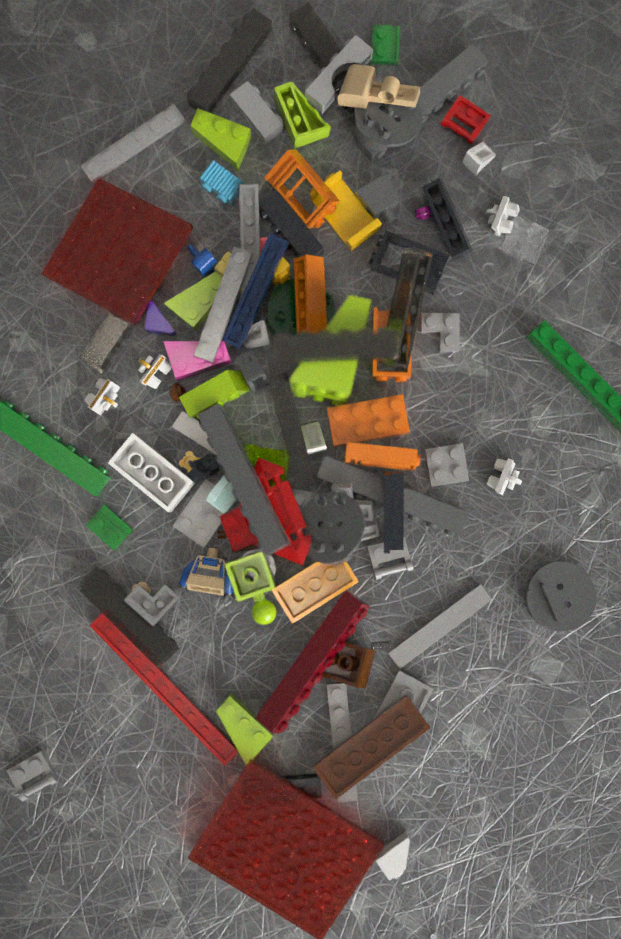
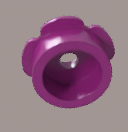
[415,205,432,221]

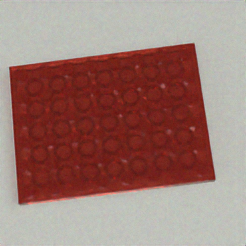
[188,759,385,939]

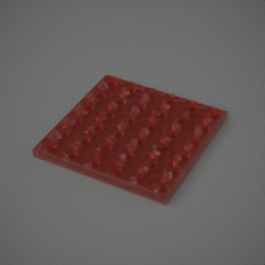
[41,178,194,325]

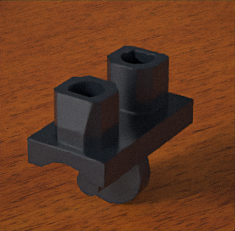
[187,453,220,483]

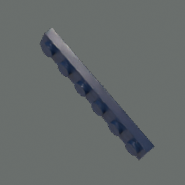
[223,233,289,349]

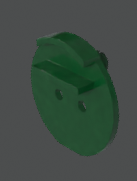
[266,279,335,347]

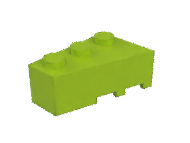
[273,81,331,149]
[190,108,252,171]
[164,271,222,332]
[179,370,250,419]
[216,692,274,766]

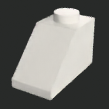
[374,831,410,881]

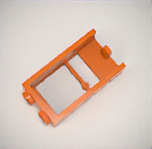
[264,149,340,229]
[372,307,412,382]
[344,442,421,471]

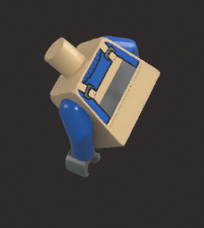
[175,548,235,605]

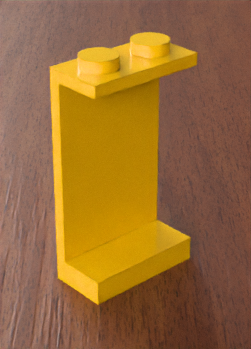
[310,171,382,251]

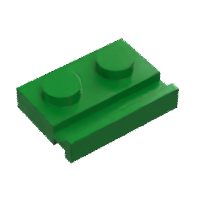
[371,24,400,65]
[86,504,134,551]

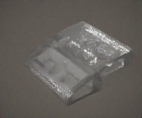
[498,216,550,265]

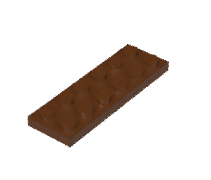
[312,695,431,800]

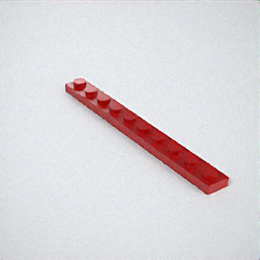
[90,611,238,766]

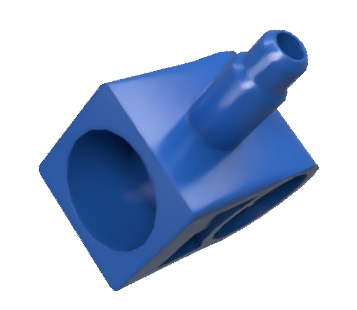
[187,244,218,278]

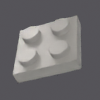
[425,443,469,487]

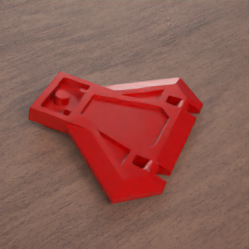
[219,457,313,565]

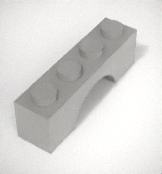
[305,35,373,114]

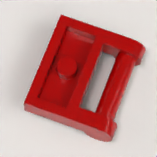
[440,95,491,145]

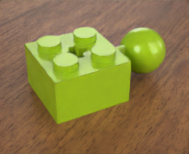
[225,551,276,625]

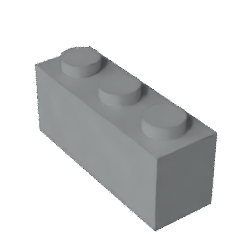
[230,81,283,145]

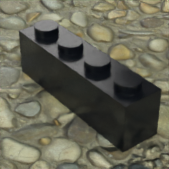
[422,178,473,259]
[259,190,324,258]

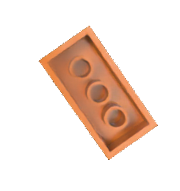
[326,394,410,448]

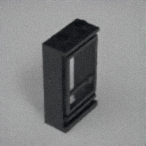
[369,230,450,295]

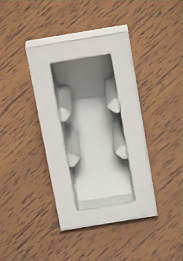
[462,142,496,175]
[243,321,269,349]
[301,422,327,455]

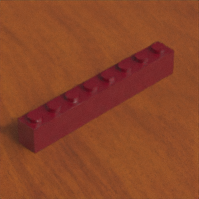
[256,590,370,733]

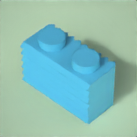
[199,160,244,205]

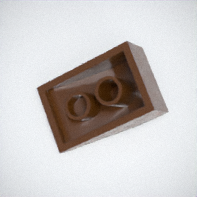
[322,641,376,688]

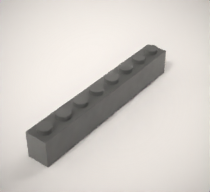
[357,44,488,162]
[198,404,291,555]
[316,455,469,537]

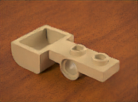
[338,64,420,109]

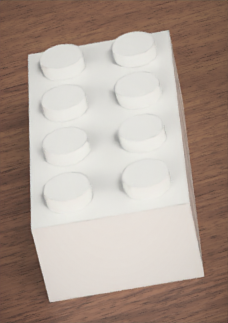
[108,433,195,512]

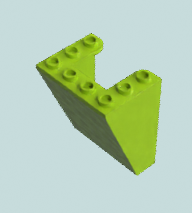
[290,295,371,406]

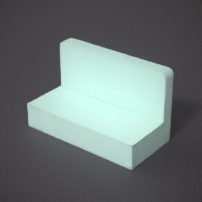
[206,476,236,514]

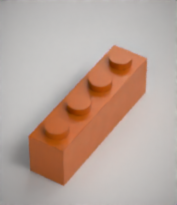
[294,254,327,337]

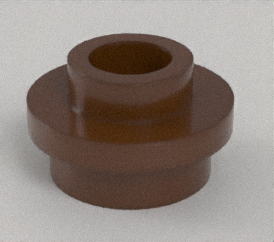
[169,383,186,402]

